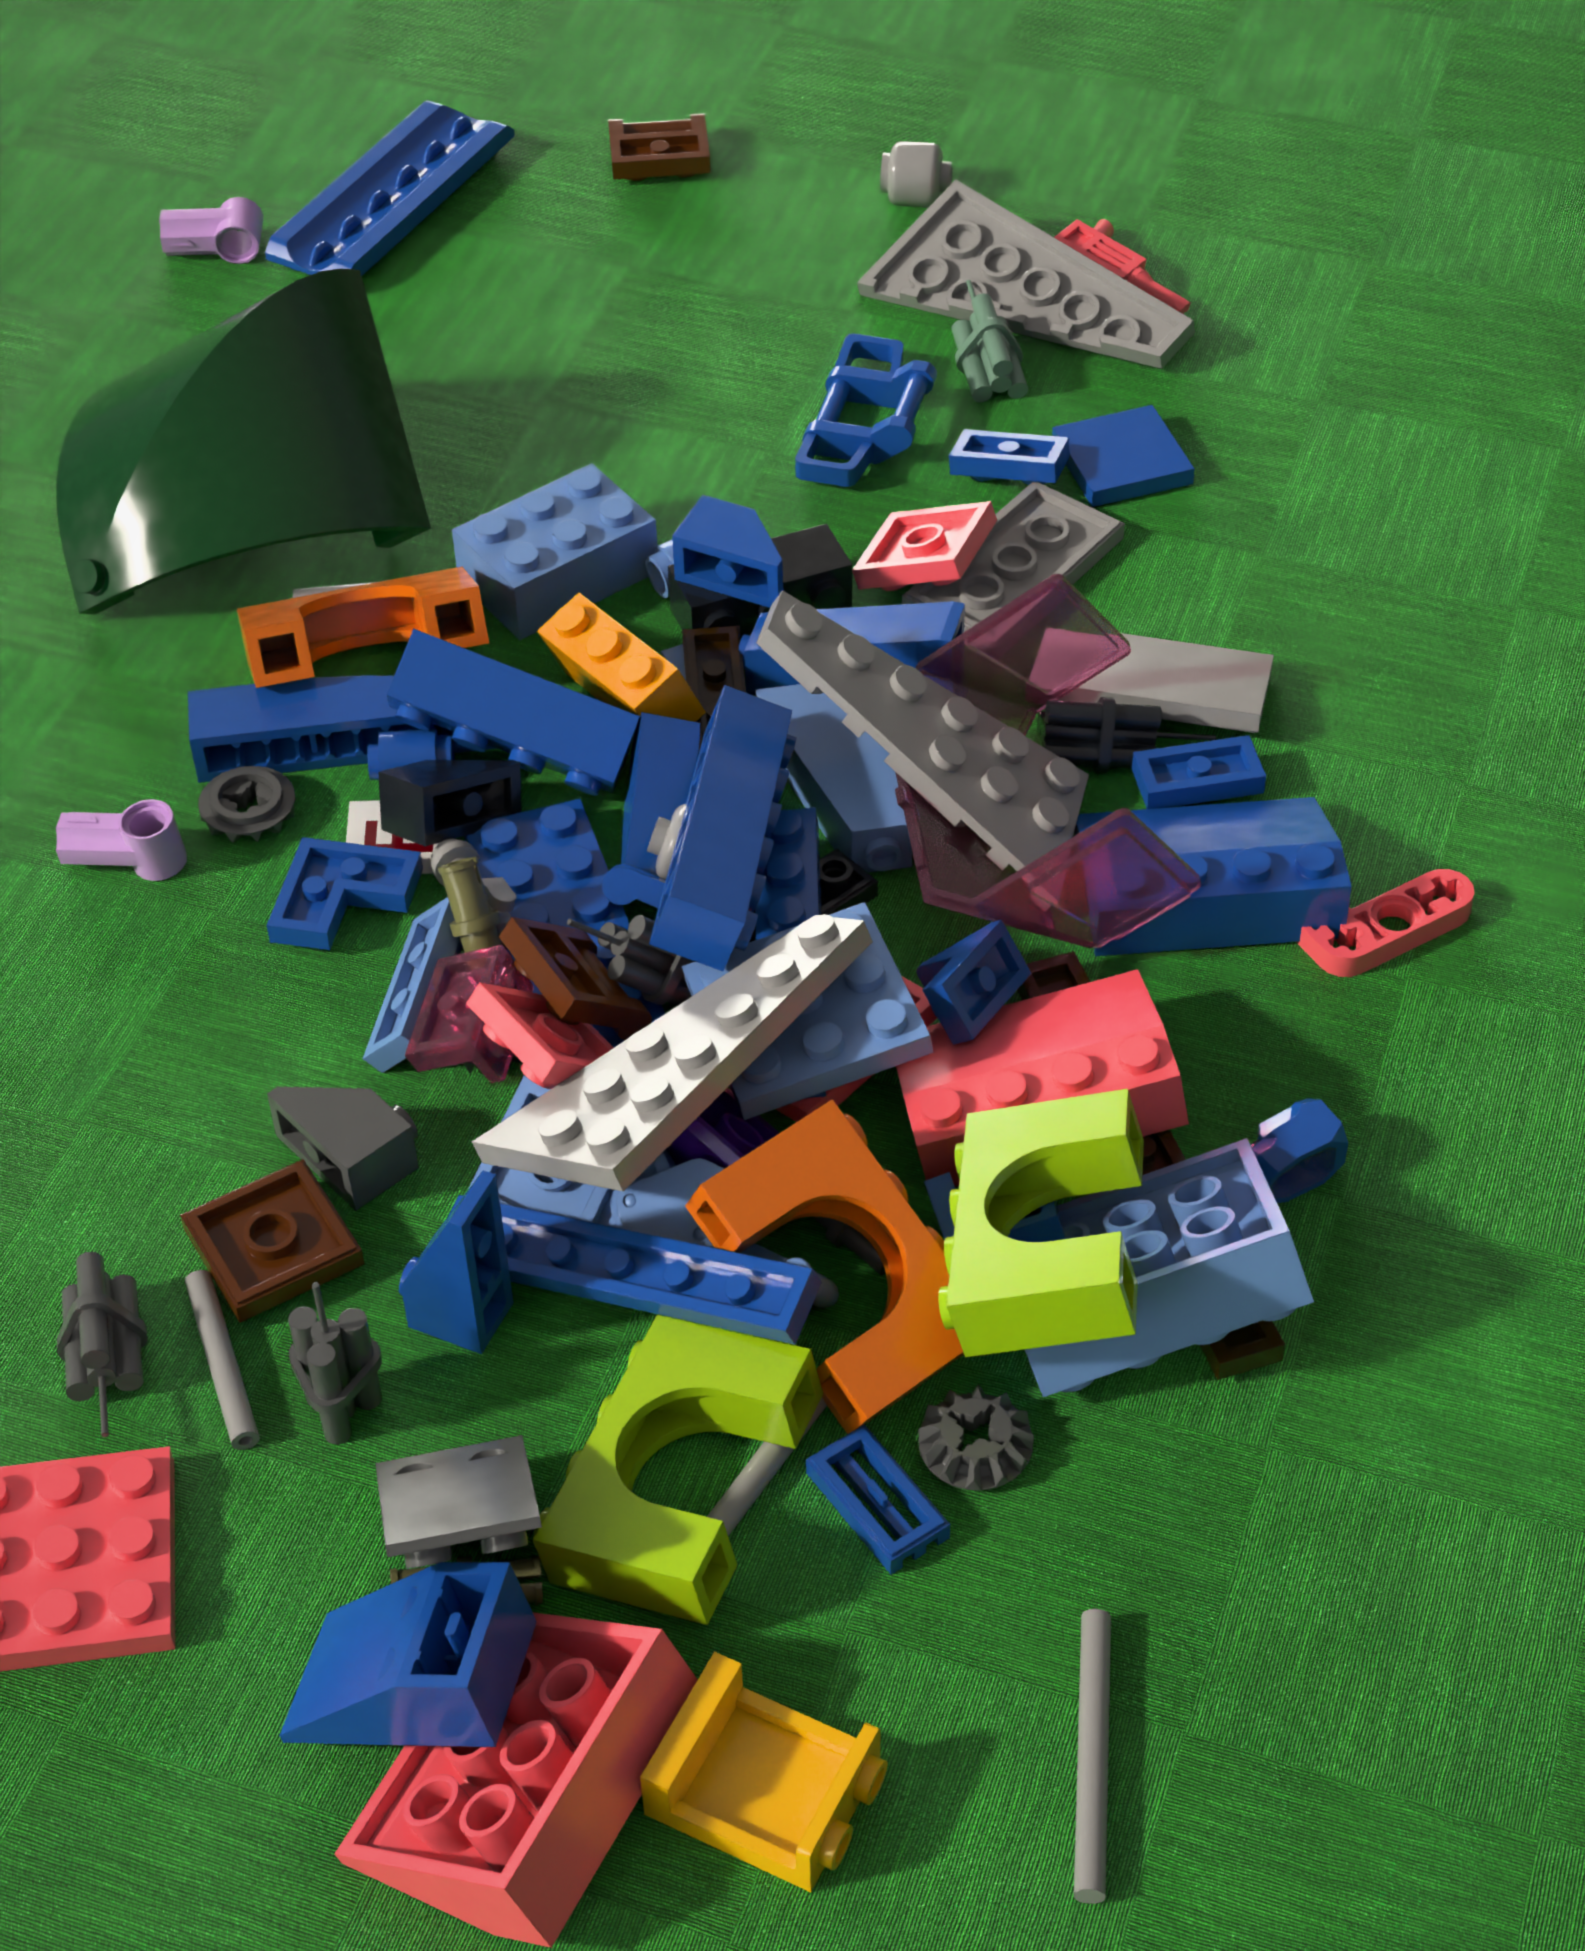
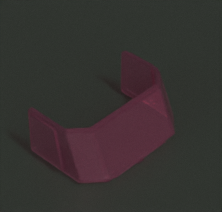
[895,574,1201,948]

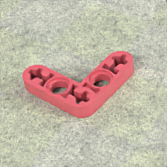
[1297,869,1475,977]

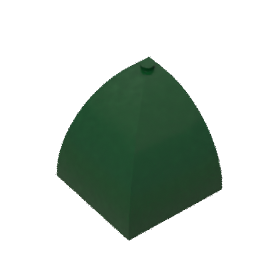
[56,268,431,615]

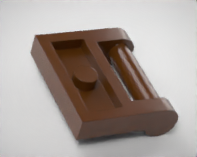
[608,113,711,181]
[499,917,652,1040]

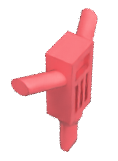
[1054,219,1190,314]

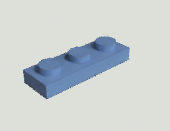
[363,897,463,1073]

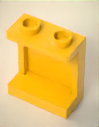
[640,1651,888,1893]

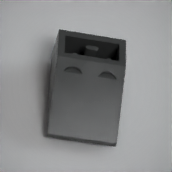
[375,1435,542,1569]

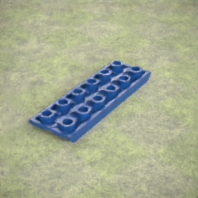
[265,100,515,276]

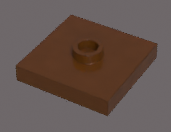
[180,1159,365,1323]

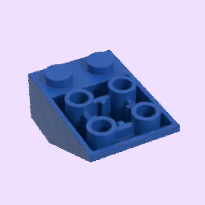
[279,1562,537,1747]

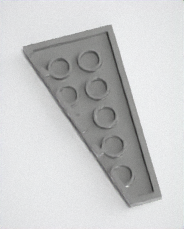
[857,180,1195,369]
[756,590,1089,909]
[472,914,873,1192]

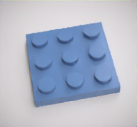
[682,902,934,1120]

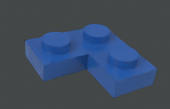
[266,837,423,950]

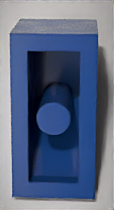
[672,495,783,608]

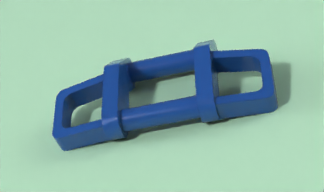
[795,334,937,487]

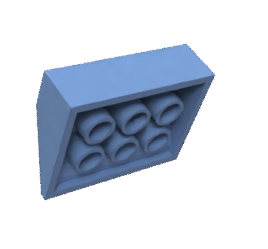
[1024,1138,1314,1397]

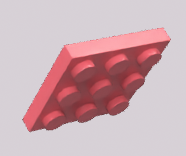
[0,1446,175,1672]

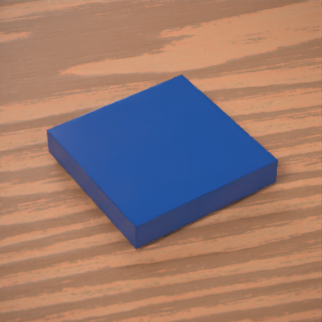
[1052,405,1195,507]

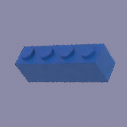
[387,628,640,796]

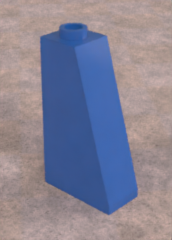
[738,601,965,696]

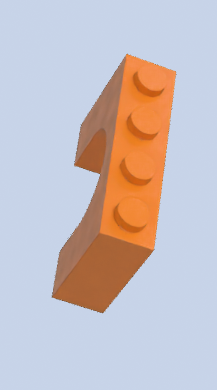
[237,566,489,688]
[685,1099,964,1434]

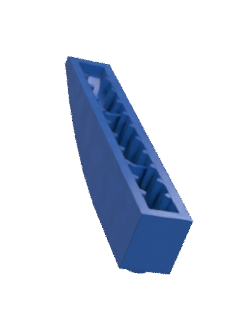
[188,675,497,783]

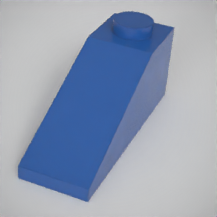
[399,1170,514,1354]

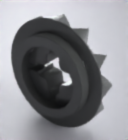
[198,766,296,844]
[919,1384,1034,1490]

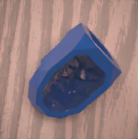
[1250,1098,1348,1203]

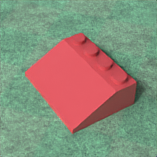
[896,969,1189,1187]
[334,1612,698,1948]

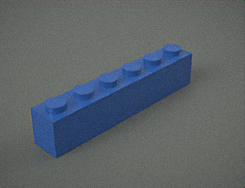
[649,685,797,971]

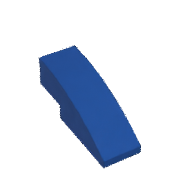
[621,712,700,876]

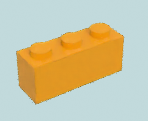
[537,593,706,722]

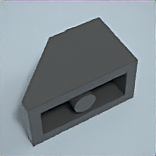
[267,1087,419,1211]

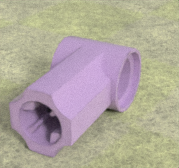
[159,197,264,264]
[56,799,187,881]

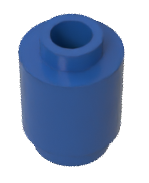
[367,729,455,780]

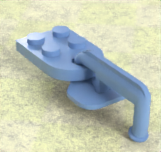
[469,1076,839,1309]

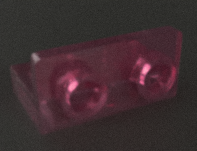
[404,945,533,1083]

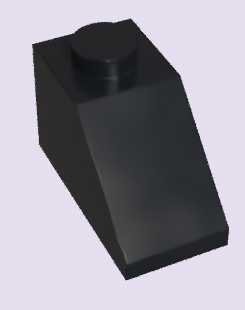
[378,760,522,846]

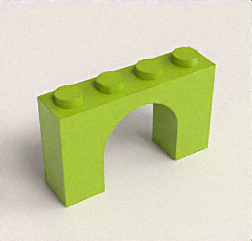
[938,1089,1144,1357]
[533,1315,823,1625]

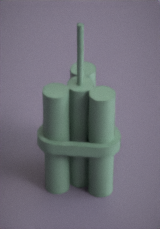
[951,280,1028,402]

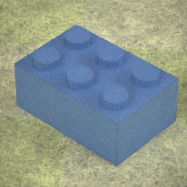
[452,463,657,640]

